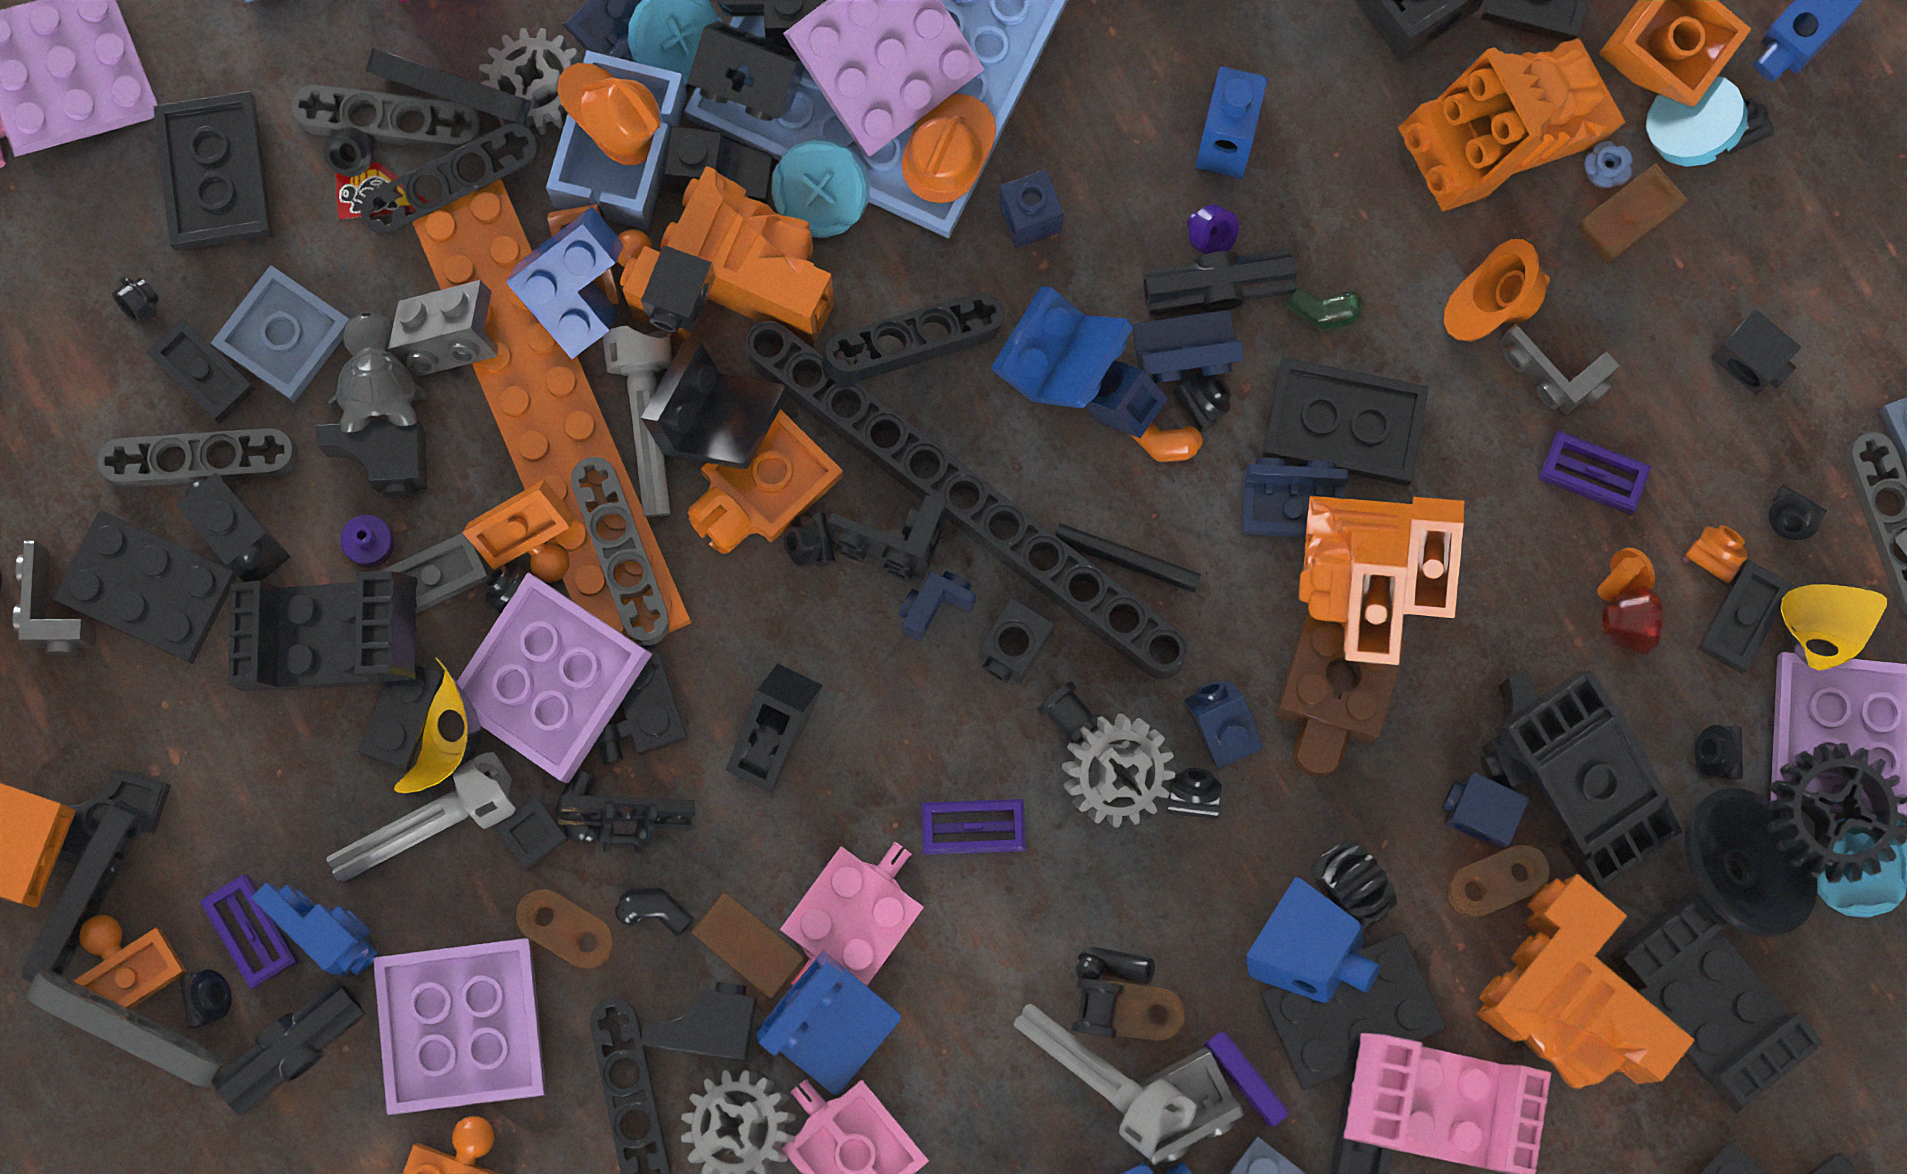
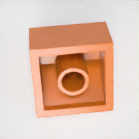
[1599,0,1751,107]

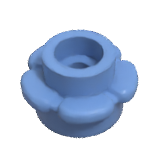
[1584,141,1633,189]

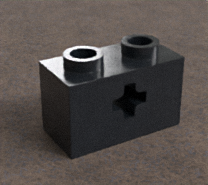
[687,21,805,121]

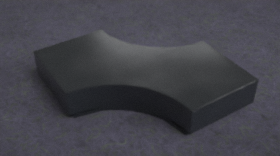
[57,769,171,866]

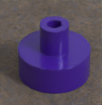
[1187,204,1239,255]
[340,515,395,568]

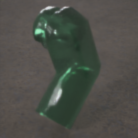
[1287,286,1364,331]

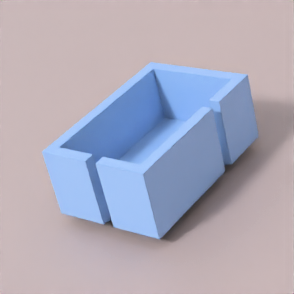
[546,51,687,230]

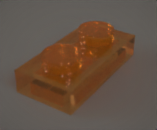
[1577,163,1688,264]
[692,892,805,999]

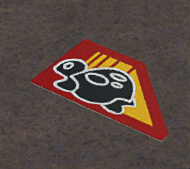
[335,162,429,219]

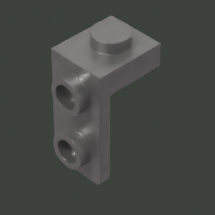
[1500,324,1620,416]
[13,540,96,657]

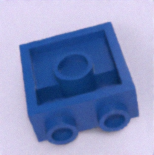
[251,882,379,978]

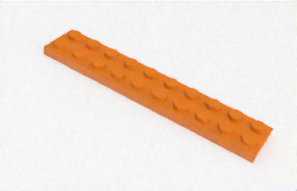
[412,179,691,645]

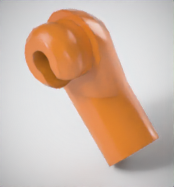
[1129,422,1203,462]

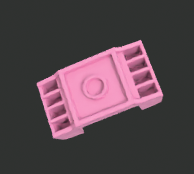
[1343,1033,1551,1174]

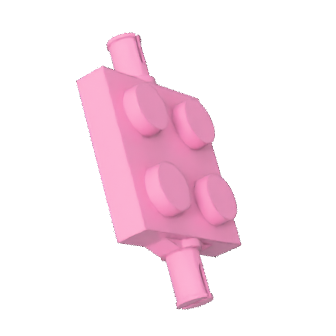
[780,842,924,985]
[781,1079,929,1174]

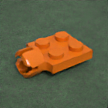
[687,409,843,554]

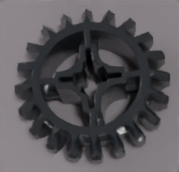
[1765,743,1907,884]

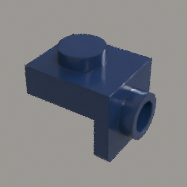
[898,571,976,642]
[1184,680,1263,769]

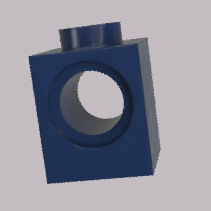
[999,169,1064,248]
[1085,360,1168,438]
[1442,772,1530,850]

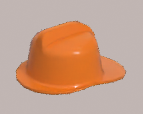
[557,63,661,166]
[901,93,996,204]
[1444,239,1550,341]

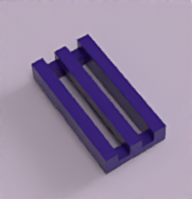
[1538,430,1652,515]
[921,799,1026,855]
[200,874,299,990]
[1203,1031,1289,1127]

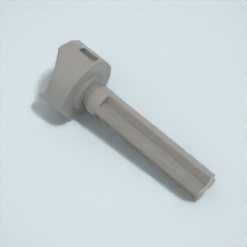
[603,326,673,518]
[327,752,516,882]
[1014,1003,1197,1159]

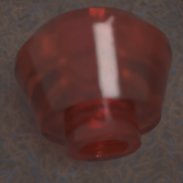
[1602,586,1662,655]

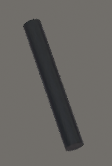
[1055,523,1201,593]

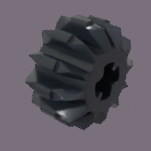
[1312,839,1397,929]

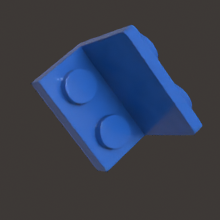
[990,286,1133,408]
[756,950,901,1095]

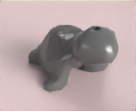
[328,312,427,432]

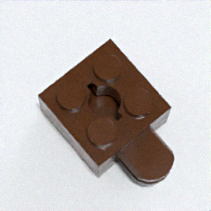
[1273,611,1407,778]

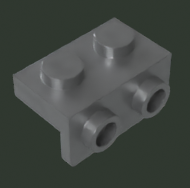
[388,280,498,376]
[1123,1047,1244,1164]

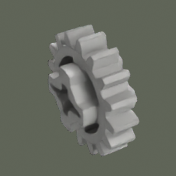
[479,28,580,135]
[1062,714,1175,828]
[681,1070,796,1174]

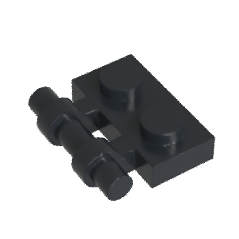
[593,644,688,766]

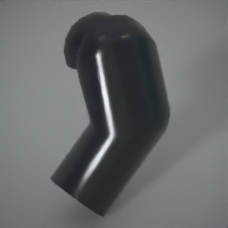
[556,769,600,845]
[615,888,695,937]
[1075,946,1155,984]

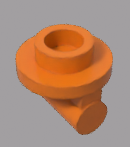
[1685,525,1748,584]
[1597,548,1655,602]

